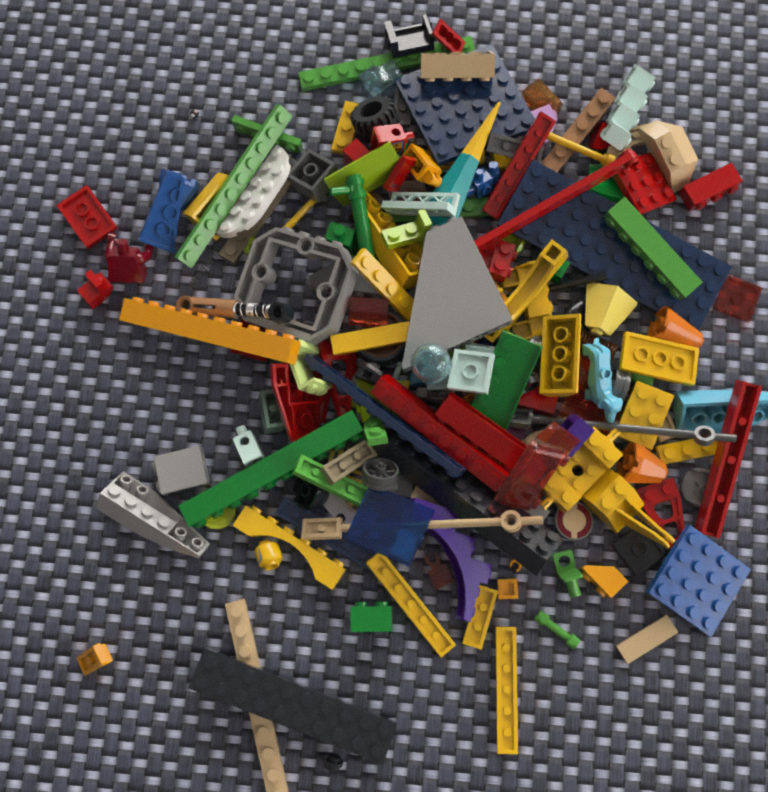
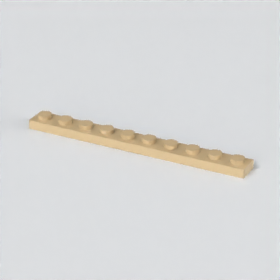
[225,599,289,792]

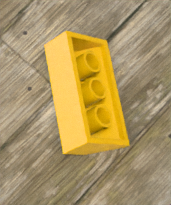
[539,314,581,397]

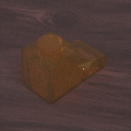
[522,78,563,114]

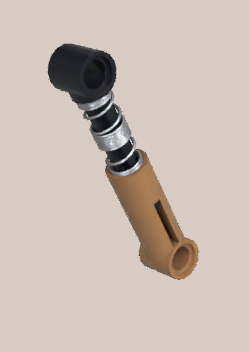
[176,296,294,323]

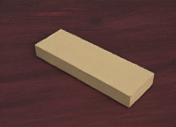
[615,615,678,664]

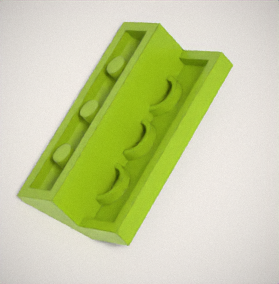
[324,141,400,206]

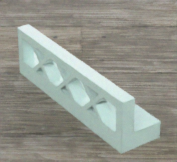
[381,192,460,217]

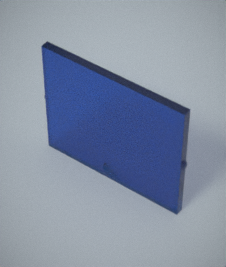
[345,488,435,567]

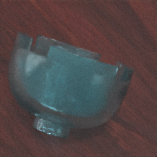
[411,343,452,385]

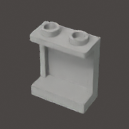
[152,446,211,496]

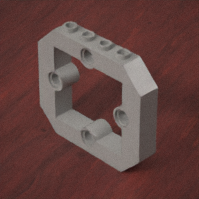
[234,226,359,345]

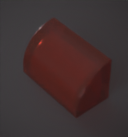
[348,297,389,327]

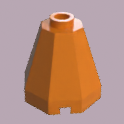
[616,442,668,483]

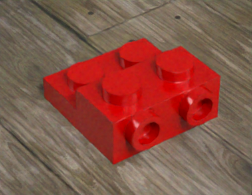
[478,236,518,284]

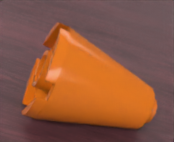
[647,306,704,348]

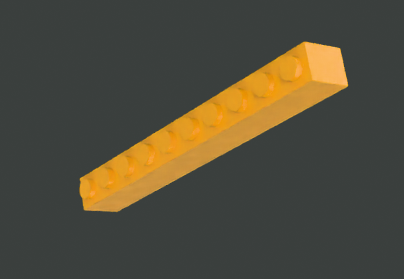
[119,296,301,365]

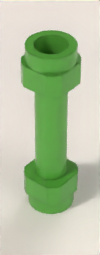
[534,610,581,650]

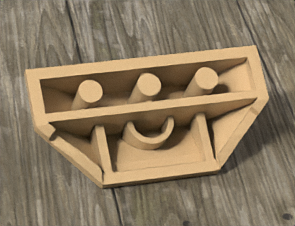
[639,120,698,193]

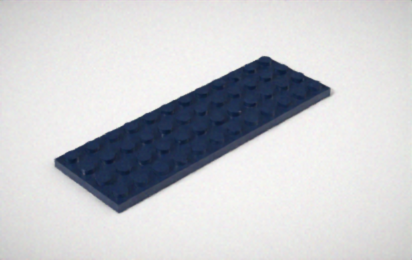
[497,160,732,330]

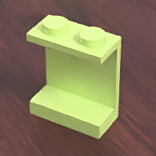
[289,339,333,396]

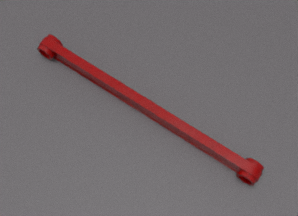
[474,148,640,252]

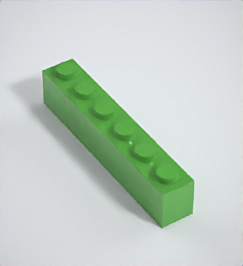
[604,197,703,300]

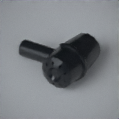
[561,300,590,333]

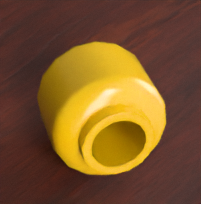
[254,539,283,571]

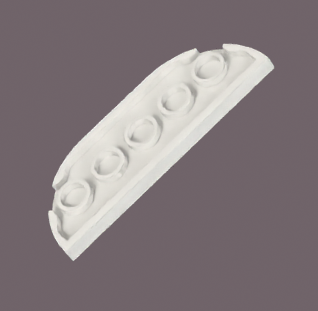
[216,145,291,238]

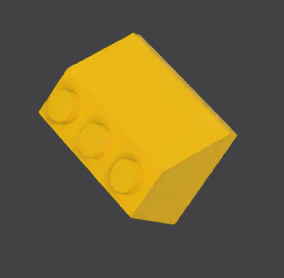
[183,172,243,241]

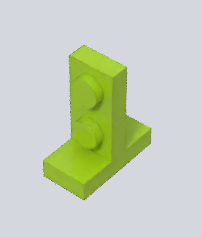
[381,209,432,250]

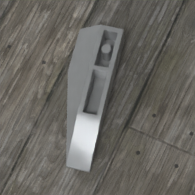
[96,471,210,558]

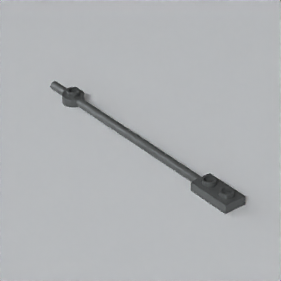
[508,408,737,446]

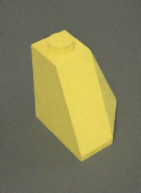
[585,283,638,337]

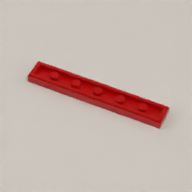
[481,111,556,220]

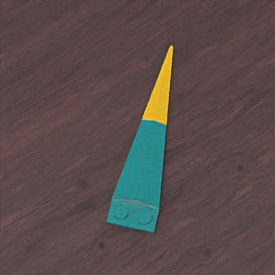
[416,101,500,227]

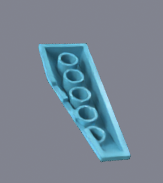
[673,390,768,433]

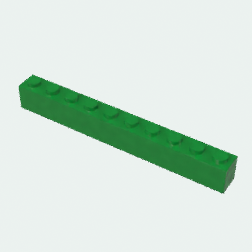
[178,410,364,529]

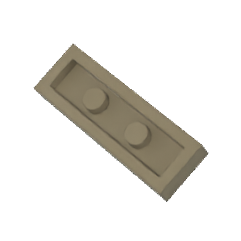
[320,439,377,486]

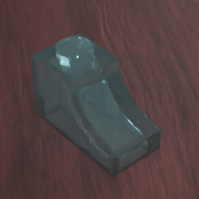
[359,60,403,97]

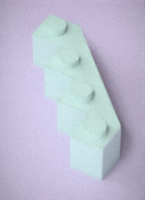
[600,64,656,151]

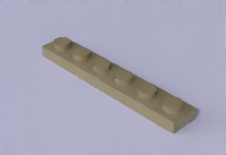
[218,179,291,266]

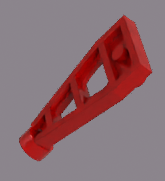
[318,341,357,417]
[636,478,685,550]

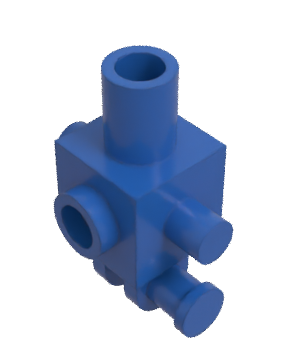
[467,161,500,199]

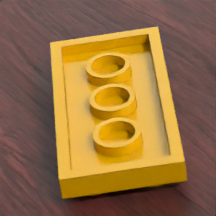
[619,331,699,387]

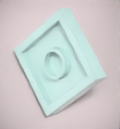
[447,349,495,395]

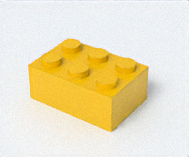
[612,381,675,451]

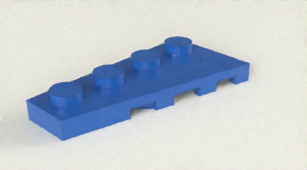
[138,169,185,254]

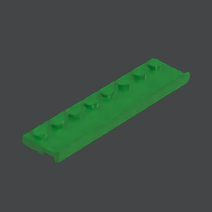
[471,330,543,430]

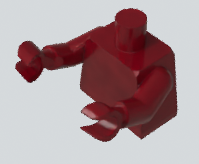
[104,233,154,283]

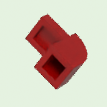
[77,269,113,310]

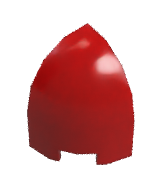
[589,122,611,150]

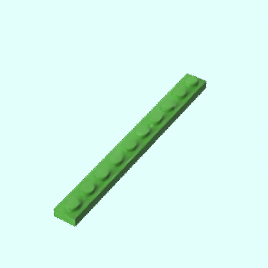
[298,36,475,92]
[175,104,293,268]

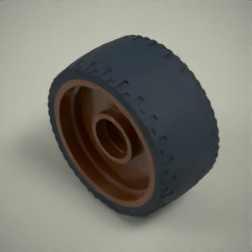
[353,307,406,367]

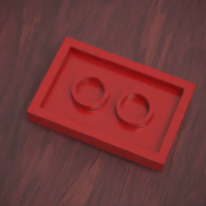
[56,185,119,250]

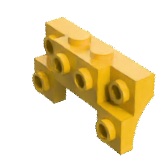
[502,260,553,341]

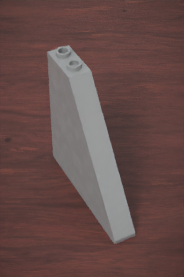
[402,216,513,373]

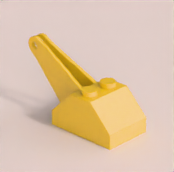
[580,469,675,549]

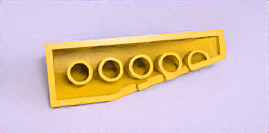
[365,191,423,290]

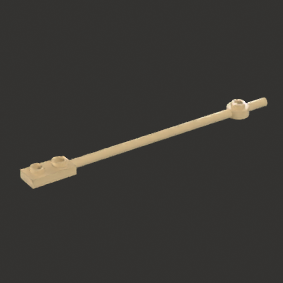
[301,510,543,540]

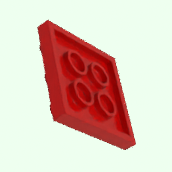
[613,152,677,215]

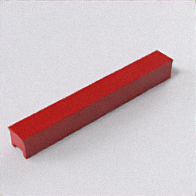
[694,380,762,539]

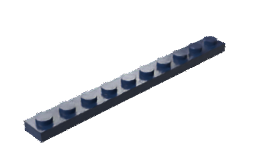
[303,354,467,477]

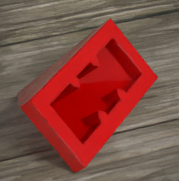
[432,19,466,53]

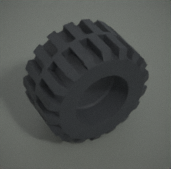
[350,96,400,143]

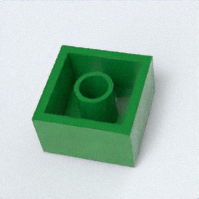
[350,602,392,632]

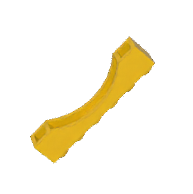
[484,239,569,344]
[232,505,346,590]

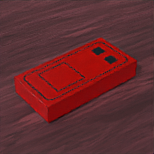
[383,155,417,192]

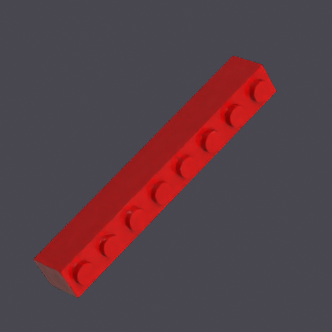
[370,374,512,492]

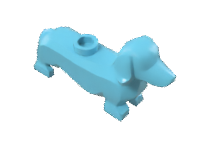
[582,338,623,423]

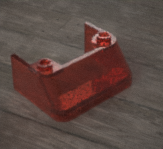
[494,421,581,511]

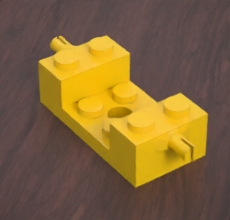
[535,427,623,513]

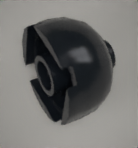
[293,477,330,510]

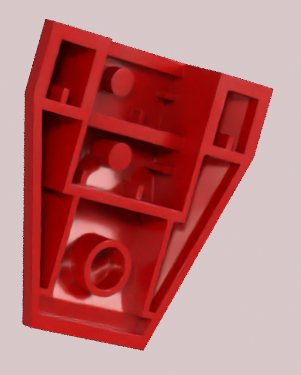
[270,363,333,442]

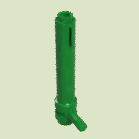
[329,174,376,259]

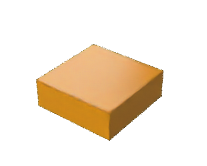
[497,578,518,599]

